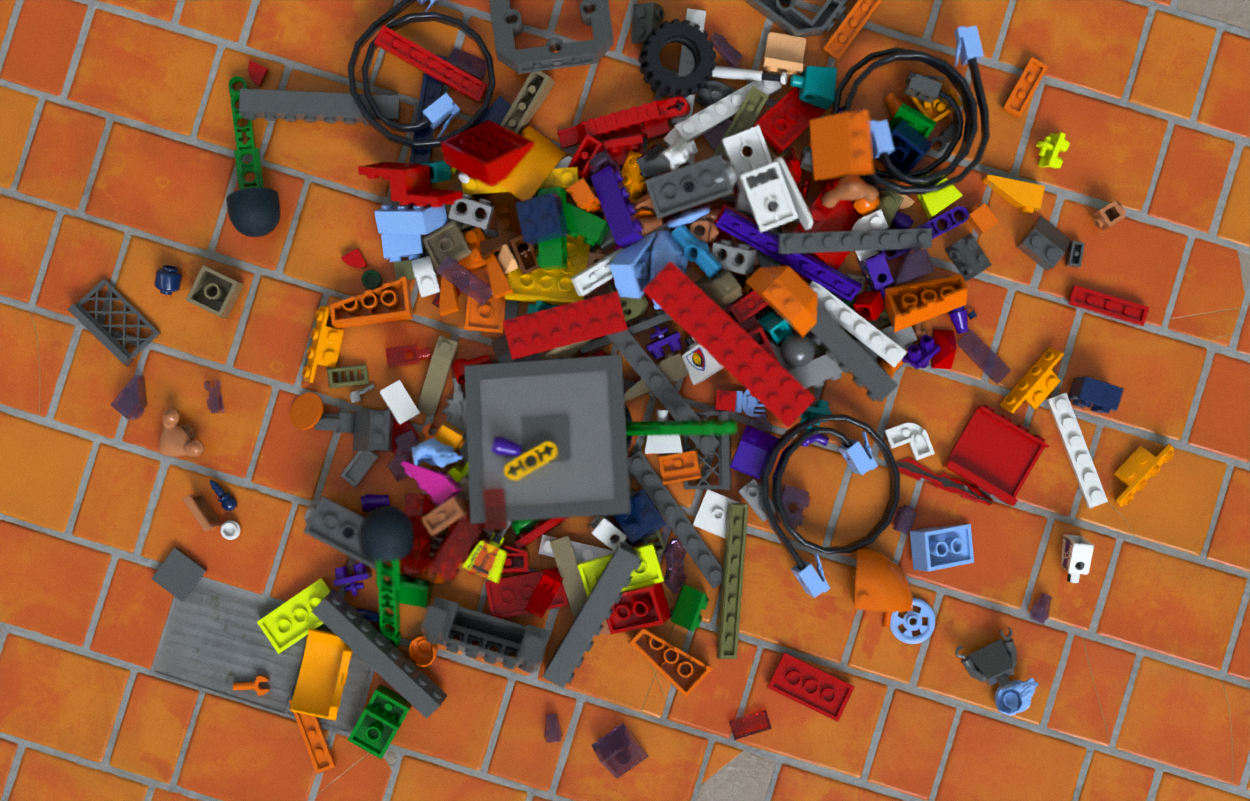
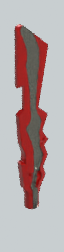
[896,457,993,506]

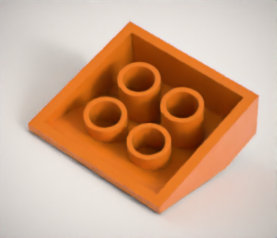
[810,109,875,180]

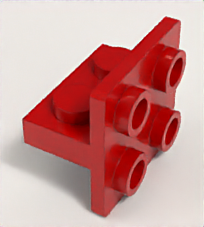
[602,124,644,168]

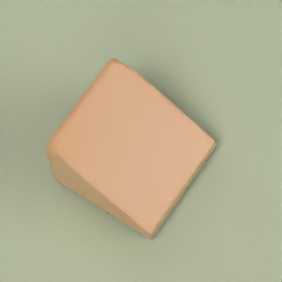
[498,244,518,274]

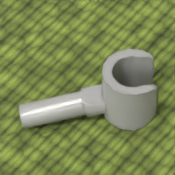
[350,384,375,403]

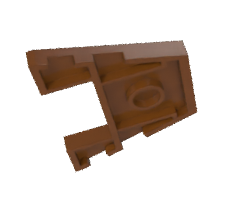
[473,192,533,260]

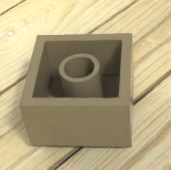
[186,265,244,319]

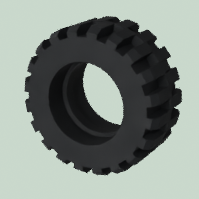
[639,19,716,98]

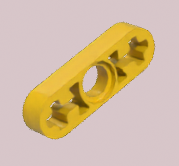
[504,441,558,481]

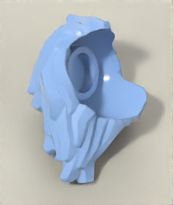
[412,438,462,468]
[994,677,1039,716]

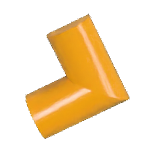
[908,89,962,122]

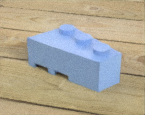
[374,203,448,235]

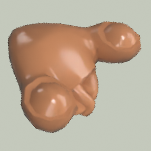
[822,175,879,208]
[685,206,721,253]
[159,408,205,457]

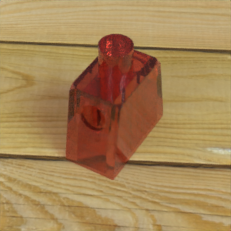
[385,344,431,370]

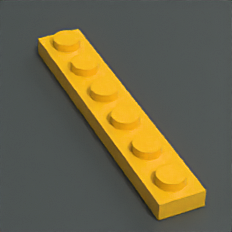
[462,167,579,195]

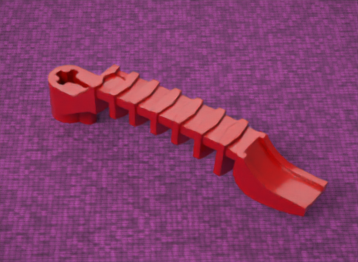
[557,96,691,148]

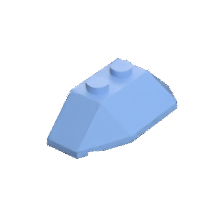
[650,231,688,309]

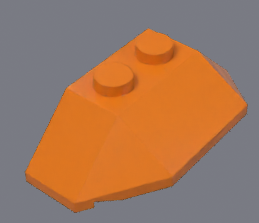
[746,266,817,337]

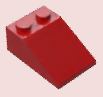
[606,582,671,634]

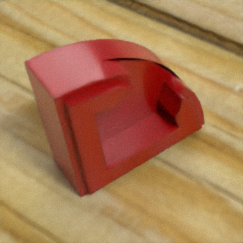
[248,60,269,87]
[341,248,368,268]

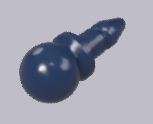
[210,480,237,511]

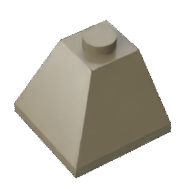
[694,269,742,309]

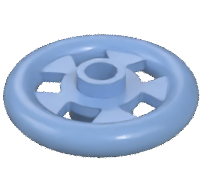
[666,205,710,228]
[890,598,935,644]

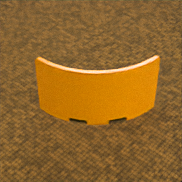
[499,125,567,201]
[290,629,353,721]

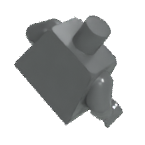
[955,627,1017,690]

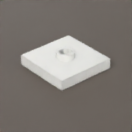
[692,489,740,538]

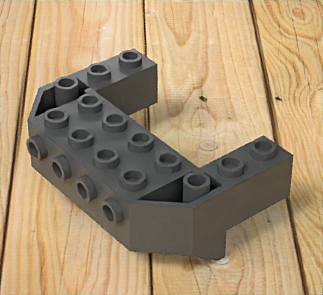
[422,597,550,673]

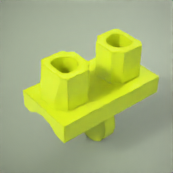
[1036,132,1070,169]

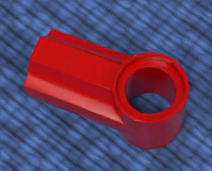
[451,354,491,384]

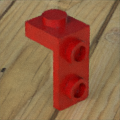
[525,569,564,618]

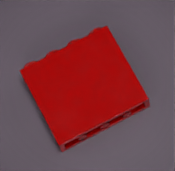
[942,405,1050,506]

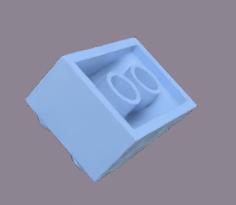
[610,232,657,298]
[910,524,974,572]

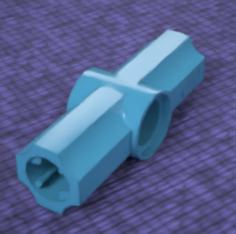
[671,224,722,278]

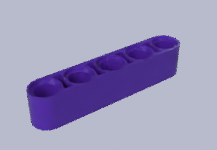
[879,206,969,261]

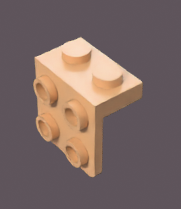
[762,32,806,77]

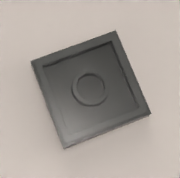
[151,547,207,602]

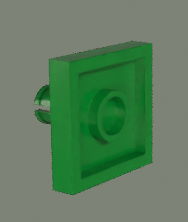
[888,103,937,139]

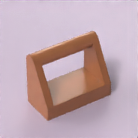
[421,497,467,536]

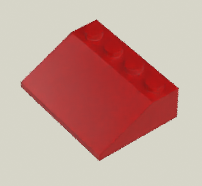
[441,120,535,187]
[792,178,863,270]

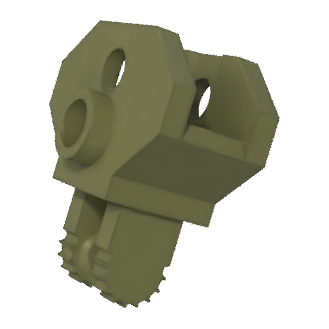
[607,282,649,323]

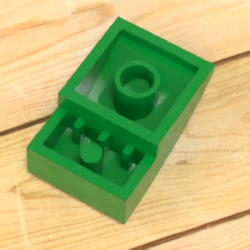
[348,684,412,759]

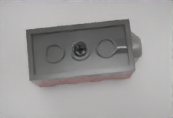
[645,154,738,219]
[303,497,376,569]

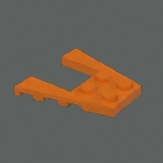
[439,227,514,316]

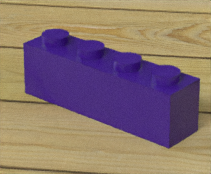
[590,166,644,248]

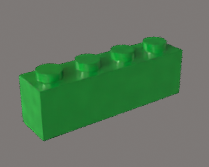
[535,187,568,270]
[537,193,610,247]

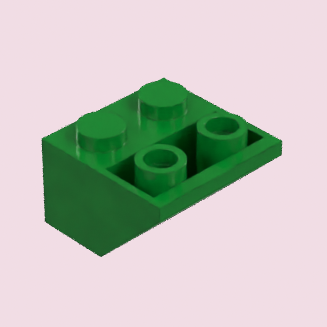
[388,574,433,608]
[670,582,709,632]

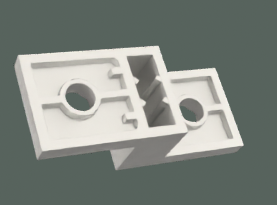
[721,126,798,232]

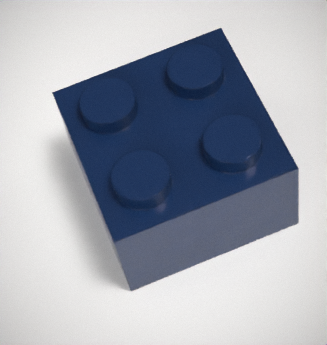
[876,120,933,173]
[516,192,569,245]
[1068,376,1124,414]
[613,489,667,546]

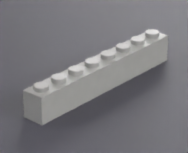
[787,325,917,389]

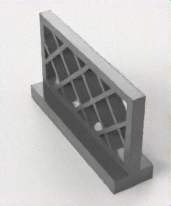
[68,279,160,367]
[683,411,732,489]

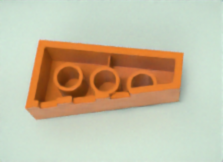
[884,275,968,333]
[330,276,413,329]
[627,628,713,698]

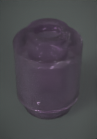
[892,504,917,534]

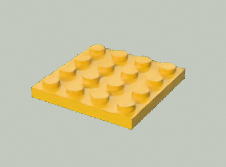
[505,235,590,305]

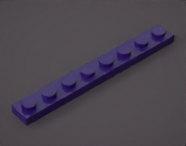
[716,208,862,302]

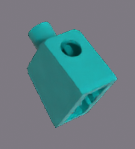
[790,66,837,110]

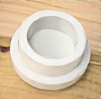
[221,520,241,540]

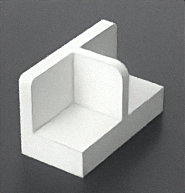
[380,380,420,424]

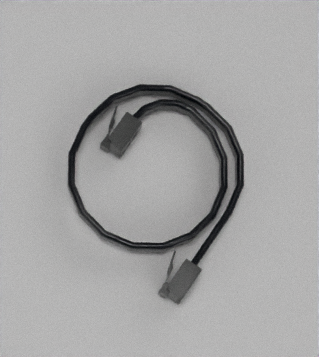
[800,47,969,192]

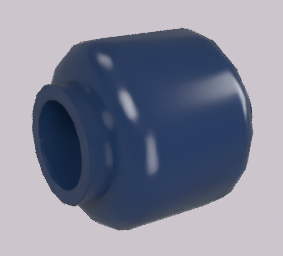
[154,265,182,295]

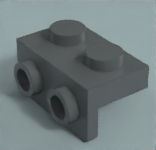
[631,2,664,45]
[945,233,992,281]

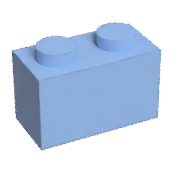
[381,234,425,263]

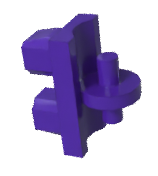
[645,325,682,360]
[902,334,940,369]
[333,562,372,596]

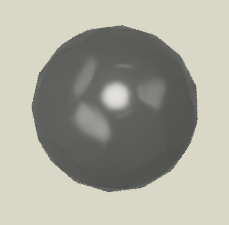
[780,333,815,367]

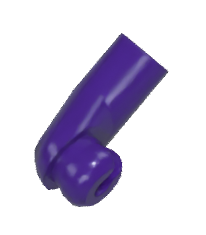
[801,434,829,447]

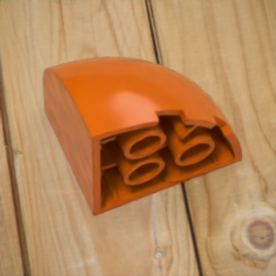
[854,547,913,612]

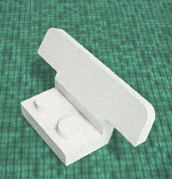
[769,157,813,231]

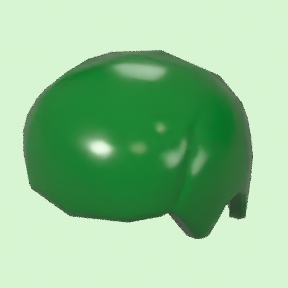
[511,519,541,536]

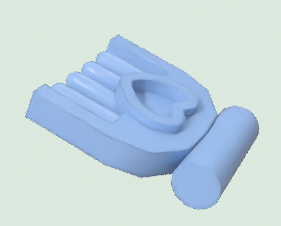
[735,389,766,417]

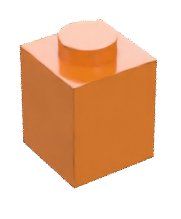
[967,203,999,236]

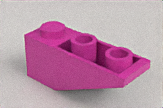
[401,461,463,506]

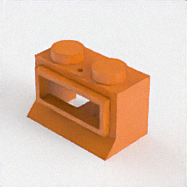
[565,178,602,215]

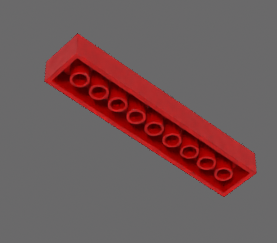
[643,261,816,428]

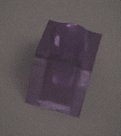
[111,375,147,420]

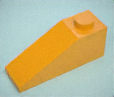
[982,174,1045,213]
[421,421,466,468]

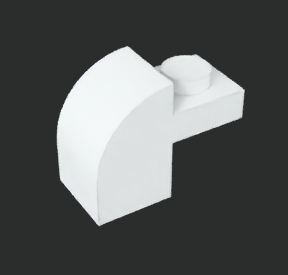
[412,255,440,297]

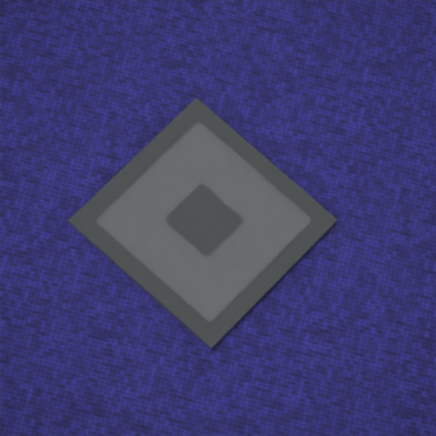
[465,355,631,524]

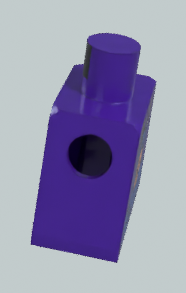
[857,253,894,298]

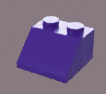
[730,425,779,479]

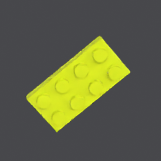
[577,542,664,597]
[257,577,332,654]

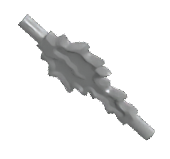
[442,378,468,466]

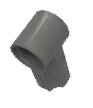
[315,413,354,433]

